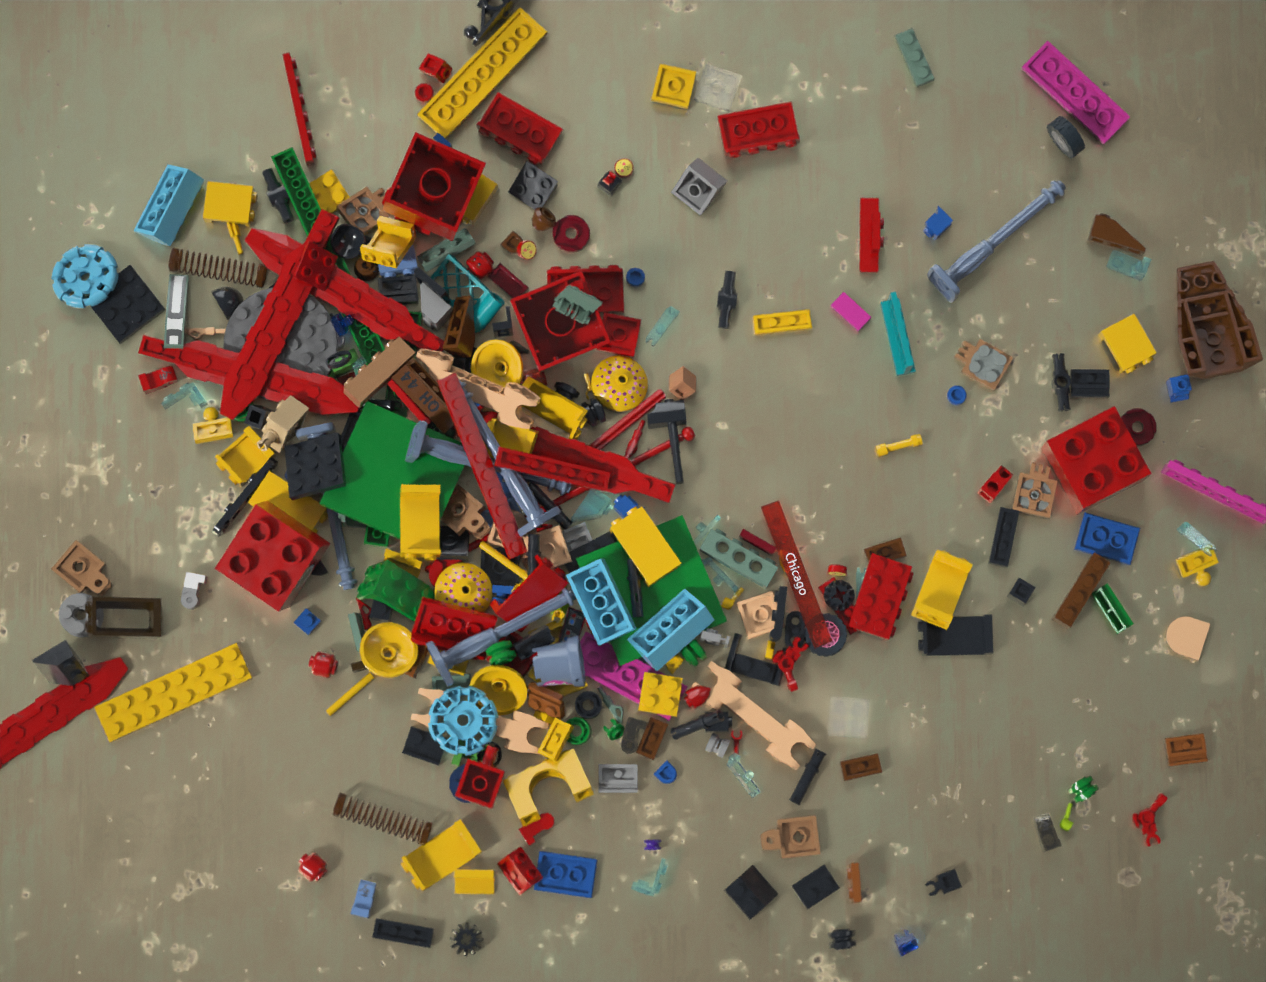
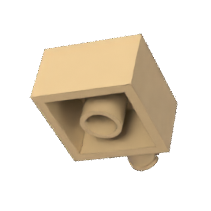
[257,395,309,453]

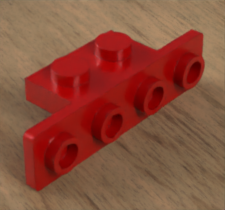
[859,198,884,273]

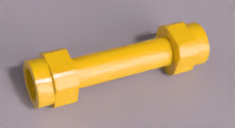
[875,434,923,457]

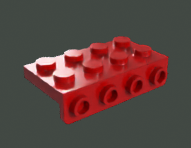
[476,92,563,165]
[717,102,800,158]
[547,265,624,313]
[848,553,914,641]
[410,597,498,660]

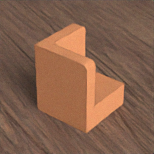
[669,366,696,400]

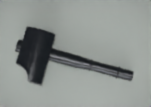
[647,399,686,484]

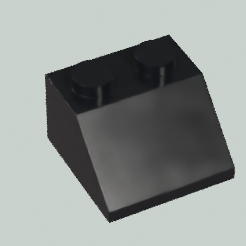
[32,640,89,686]
[724,865,778,920]

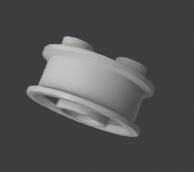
[59,593,104,637]

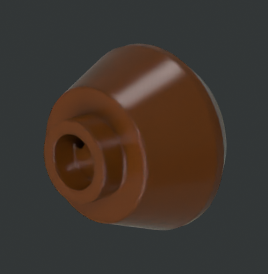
[531,207,556,231]
[354,257,379,281]

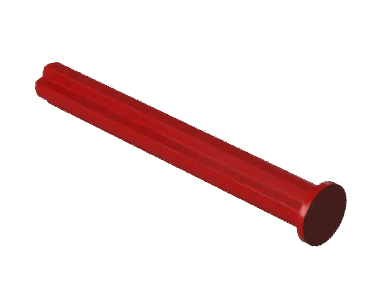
[586,389,666,450]

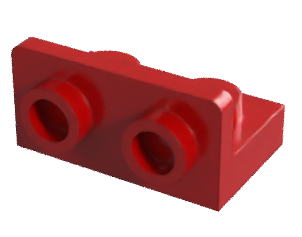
[497,847,543,896]

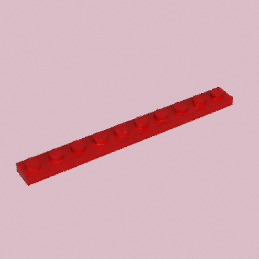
[436,373,527,559]

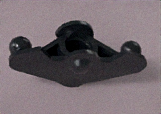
[463,0,520,47]

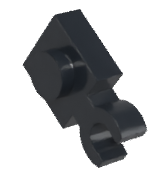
[925,869,962,896]

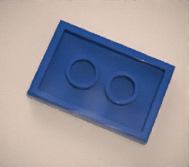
[1074,512,1140,566]
[534,851,597,898]

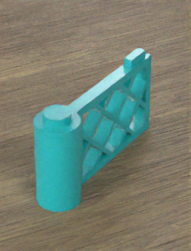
[431,254,505,333]

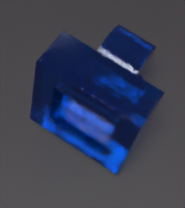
[330,313,354,337]
[894,929,919,956]

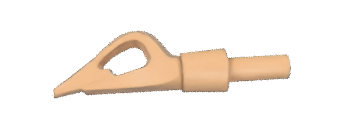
[185,327,226,340]

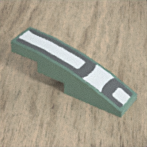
[164,274,189,349]

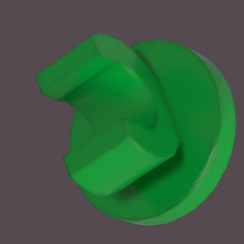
[603,719,624,740]

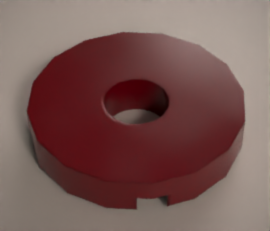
[552,215,590,253]
[1121,408,1157,446]

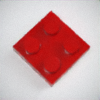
[597,312,641,358]

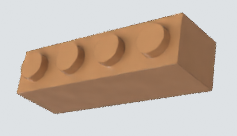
[343,337,415,409]

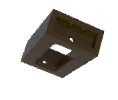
[85,597,161,639]

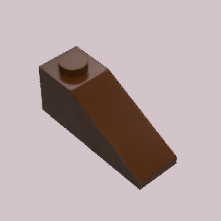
[1087,214,1146,256]
[443,296,475,358]

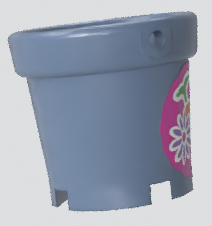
[532,636,586,687]

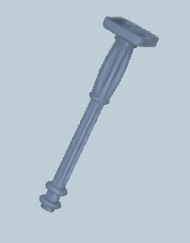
[927,180,1066,303]
[459,379,561,537]
[405,420,571,495]
[295,422,357,590]
[426,588,577,687]

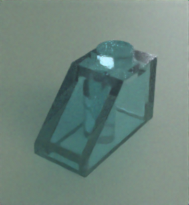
[571,489,613,523]

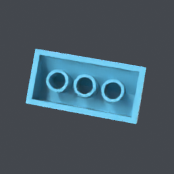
[134,164,204,246]
[566,559,637,646]
[627,589,714,671]

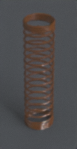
[168,248,267,289]
[332,792,432,846]

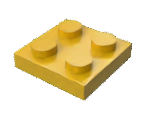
[651,64,696,109]
[309,169,350,214]
[638,672,683,717]

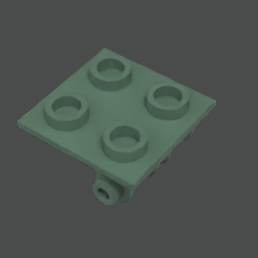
[553,285,603,324]

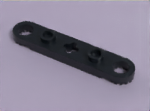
[212,457,278,537]

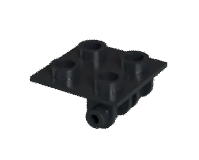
[508,161,558,210]

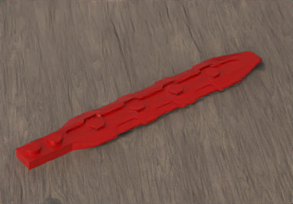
[220,209,340,420]
[245,228,444,352]
[138,335,359,415]
[454,411,676,503]
[0,657,129,769]

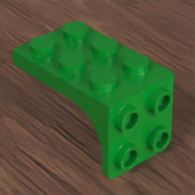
[356,560,435,622]

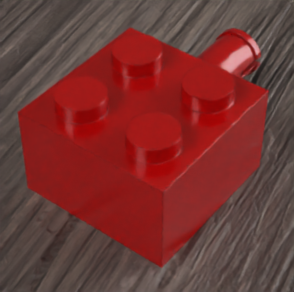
[455,745,505,810]

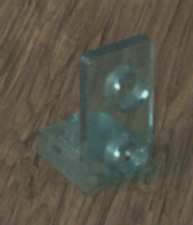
[1106,250,1152,281]
[161,382,207,409]
[631,858,668,897]

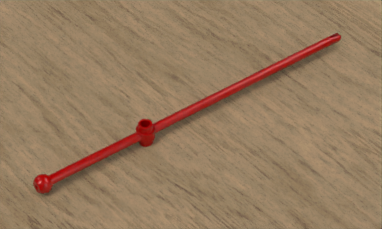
[424,427,695,573]

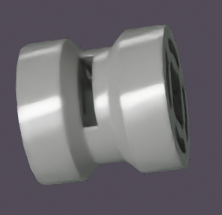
[705,733,730,758]

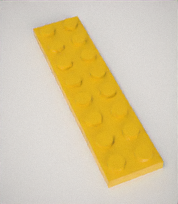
[417,7,547,139]
[94,643,253,743]

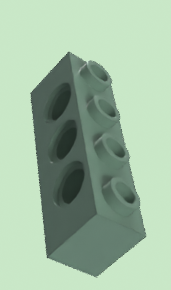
[700,529,778,589]

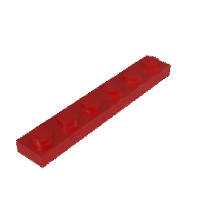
[282,52,317,166]
[494,447,610,492]

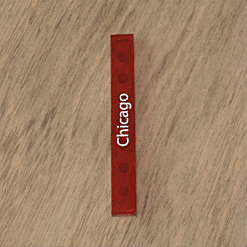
[761,500,832,649]

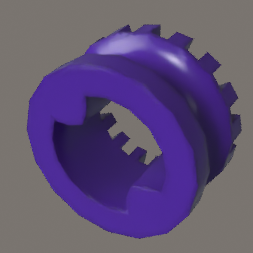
[644,840,661,850]

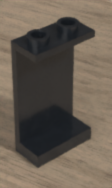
[917,614,993,656]

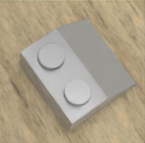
[671,158,727,215]
[420,282,452,331]

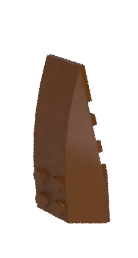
[1177,261,1263,379]

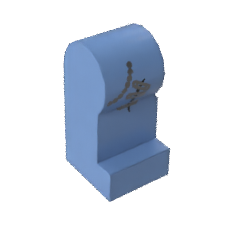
[350,879,377,918]

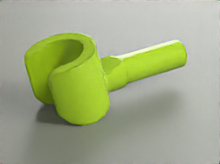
[1059,803,1073,832]

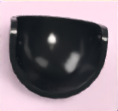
[330,224,366,259]
[211,286,243,320]

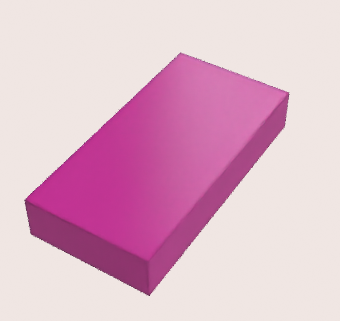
[830,292,871,332]

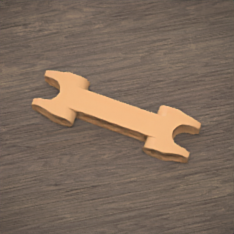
[416,348,541,429]
[691,661,816,770]
[411,688,549,755]

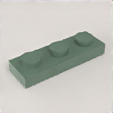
[895,28,934,87]
[417,228,475,272]

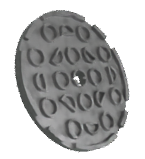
[224,288,338,401]

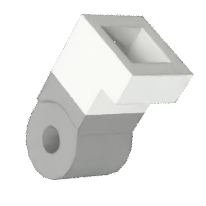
[181,572,208,610]

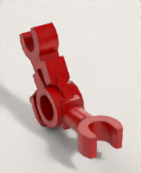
[772,637,808,692]
[1133,793,1168,847]

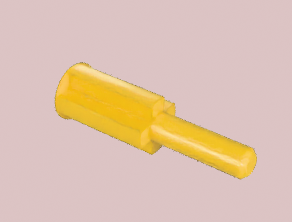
[226,222,244,255]

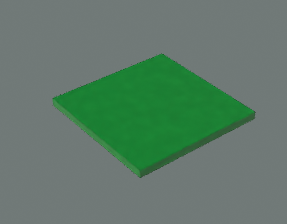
[320,401,465,540]
[576,515,727,666]

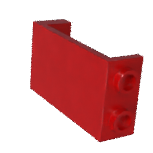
[490,554,568,632]

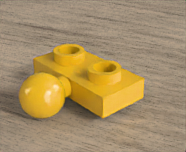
[192,407,234,444]
[1175,544,1219,586]

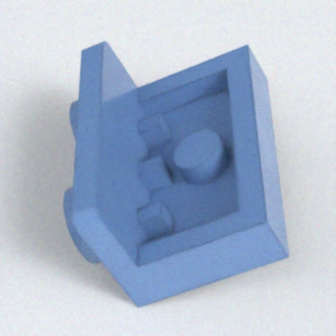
[378,245,418,278]

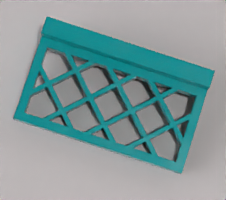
[880,292,916,376]

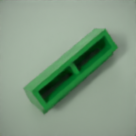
[1092,583,1134,634]

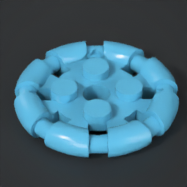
[51,244,118,308]
[428,686,498,756]

